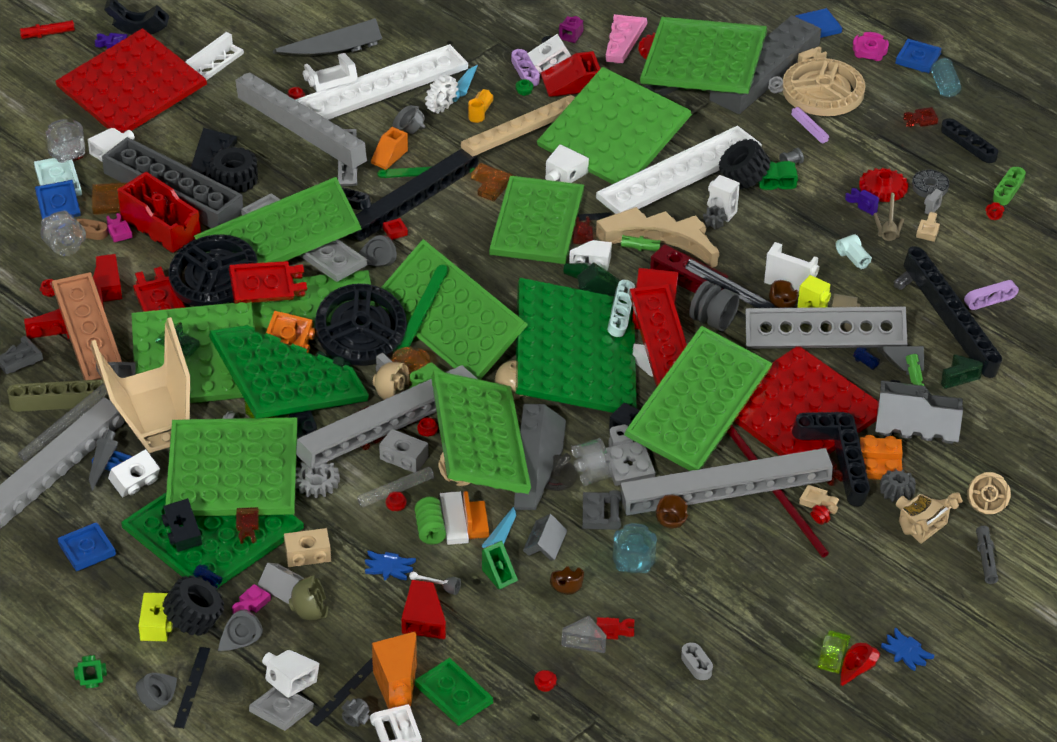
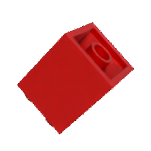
[632,268,678,329]

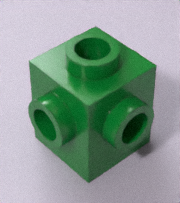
[74,655,107,688]

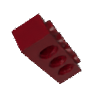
[650,244,728,293]

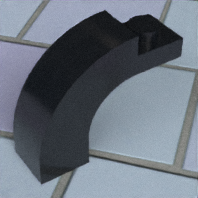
[104,0,169,35]

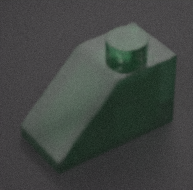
[577,262,620,296]

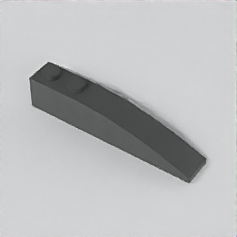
[273,18,382,56]
[514,404,566,510]

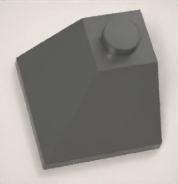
[877,346,924,375]

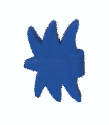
[365,550,416,580]
[881,628,934,671]

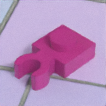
[106,213,132,242]
[232,584,271,614]

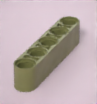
[7,379,110,412]

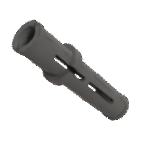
[976,526,999,584]

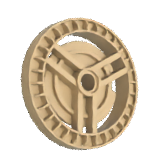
[783,58,865,116]

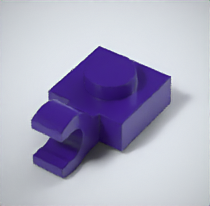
[845,188,879,216]

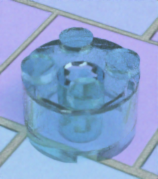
[613,523,657,573]

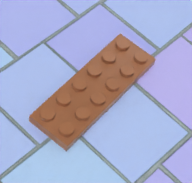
[52,272,122,380]

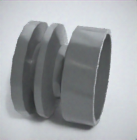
[689,281,740,332]

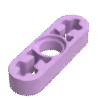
[511,49,540,87]
[964,280,1019,310]

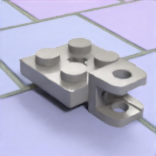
[603,425,656,486]

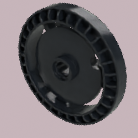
[169,234,258,307]
[315,283,407,366]

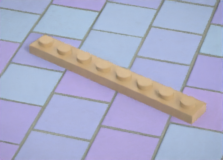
[461,95,575,156]

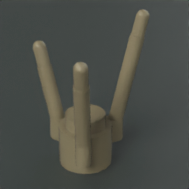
[874,193,904,241]

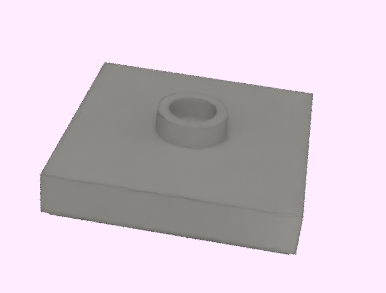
[249,687,314,731]

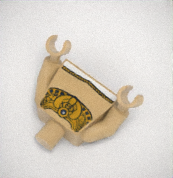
[896,492,963,544]

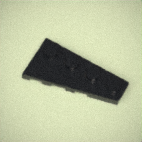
[190,128,237,179]

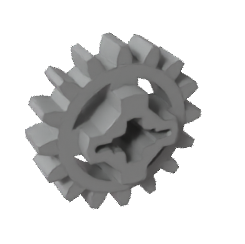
[296,462,340,498]

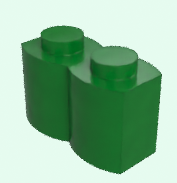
[758,161,798,190]

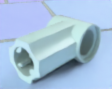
[836,234,872,269]

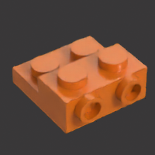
[266,311,316,353]
[859,435,902,480]

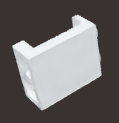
[303,53,358,92]
[764,242,819,295]

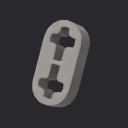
[681,642,713,680]

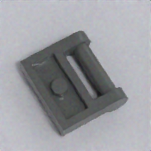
[582,490,621,530]

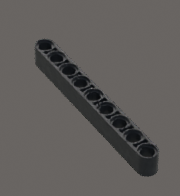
[350,149,479,241]
[903,246,1002,378]

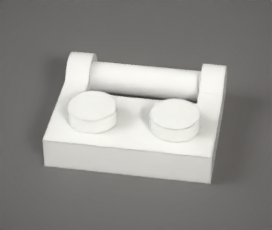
[370,704,422,742]

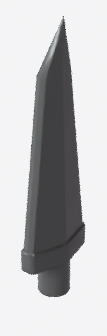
[89,430,118,491]

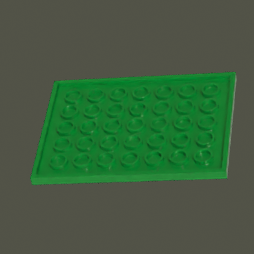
[516,278,637,413]

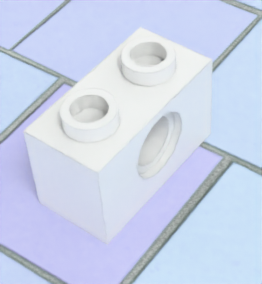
[527,34,571,75]
[707,175,740,222]
[108,449,160,498]

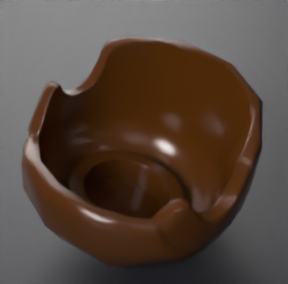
[769,280,798,308]
[656,494,688,529]
[550,566,584,595]

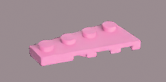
[606,14,647,63]

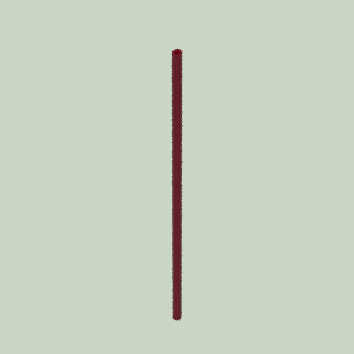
[727,425,829,558]

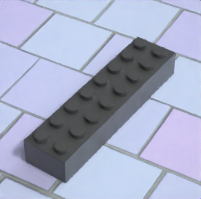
[710,15,821,114]
[102,137,243,228]

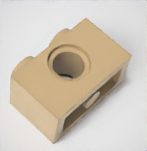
[284,528,331,567]

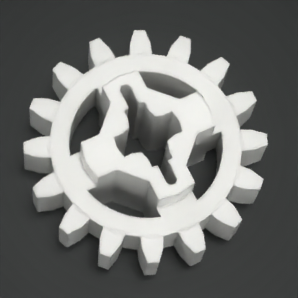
[425,74,458,114]

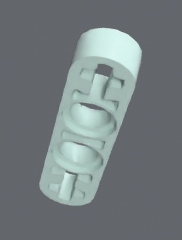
[607,280,635,337]

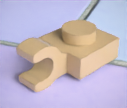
[798,47,827,62]
[916,212,940,242]
[800,485,839,514]

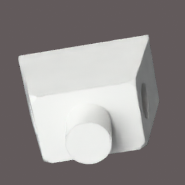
[88,128,135,162]
[545,145,589,183]
[262,650,319,698]

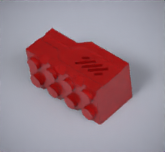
[117,172,201,253]

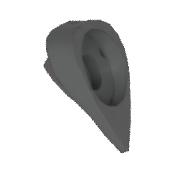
[359,235,397,267]
[218,609,263,651]
[135,673,177,711]

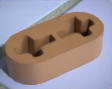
[72,219,108,240]

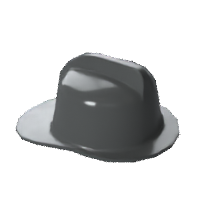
[392,105,425,134]

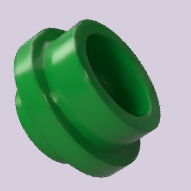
[515,79,534,96]

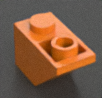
[371,127,408,170]

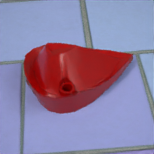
[841,643,880,686]

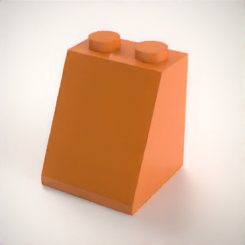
[372,632,417,709]

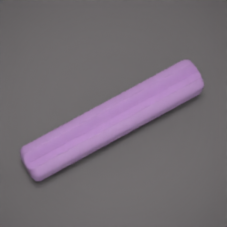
[791,107,829,144]

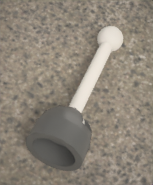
[409,572,461,595]

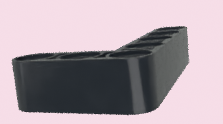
[792,412,870,507]

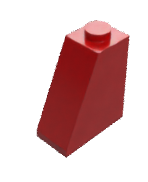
[401,580,446,639]

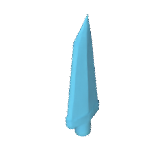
[452,65,478,102]
[482,507,516,548]

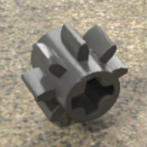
[703,205,727,230]
[342,698,370,727]

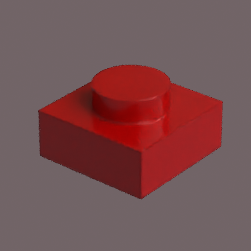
[383,218,408,240]

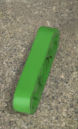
[993,167,1026,205]

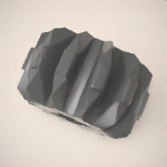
[880,468,916,502]

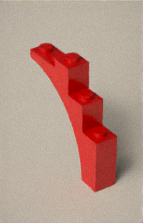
[24,254,122,339]

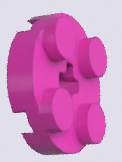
[853,32,889,61]

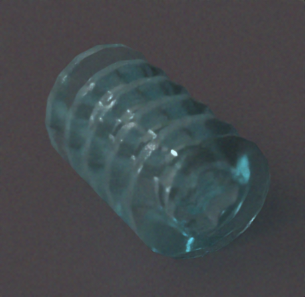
[931,58,962,97]

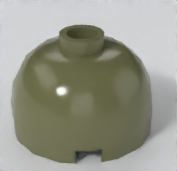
[289,575,328,621]

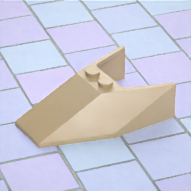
[90,317,190,453]

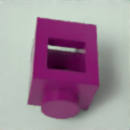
[559,16,583,43]

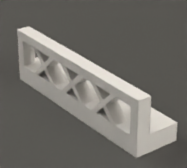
[185,32,244,80]

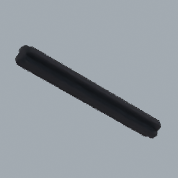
[685,259,774,308]

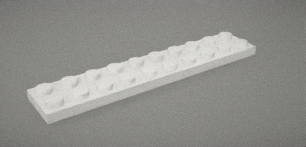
[296,44,468,120]
[596,126,762,214]

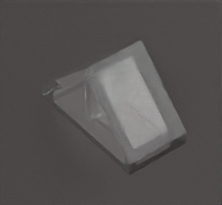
[561,616,607,653]

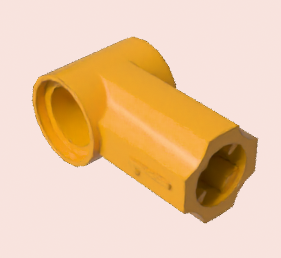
[468,89,493,123]

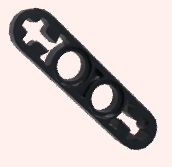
[941,118,998,163]

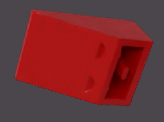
[541,51,600,97]

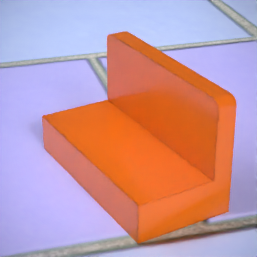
[463,491,489,539]

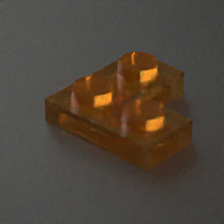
[471,163,513,202]

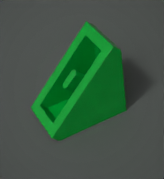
[482,541,518,589]

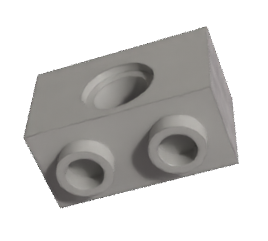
[379,429,428,473]

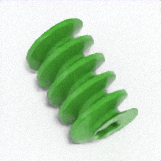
[414,497,446,545]

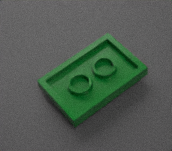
[415,658,493,726]

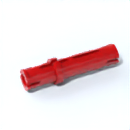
[20,20,75,39]

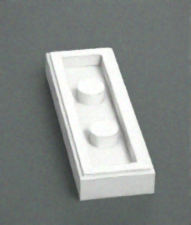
[440,491,469,545]

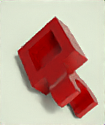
[596,617,635,640]

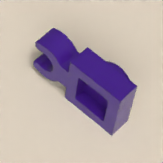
[95,33,128,49]

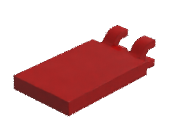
[229,261,307,304]
[133,267,185,312]

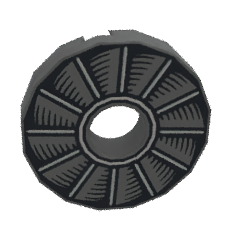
[912,170,949,198]

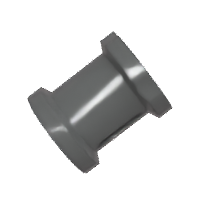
[779,148,804,164]

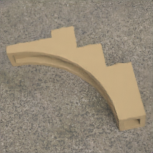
[596,207,719,268]

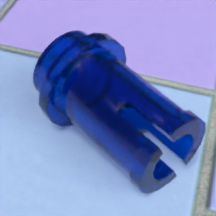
[853,347,880,370]
[193,564,222,588]

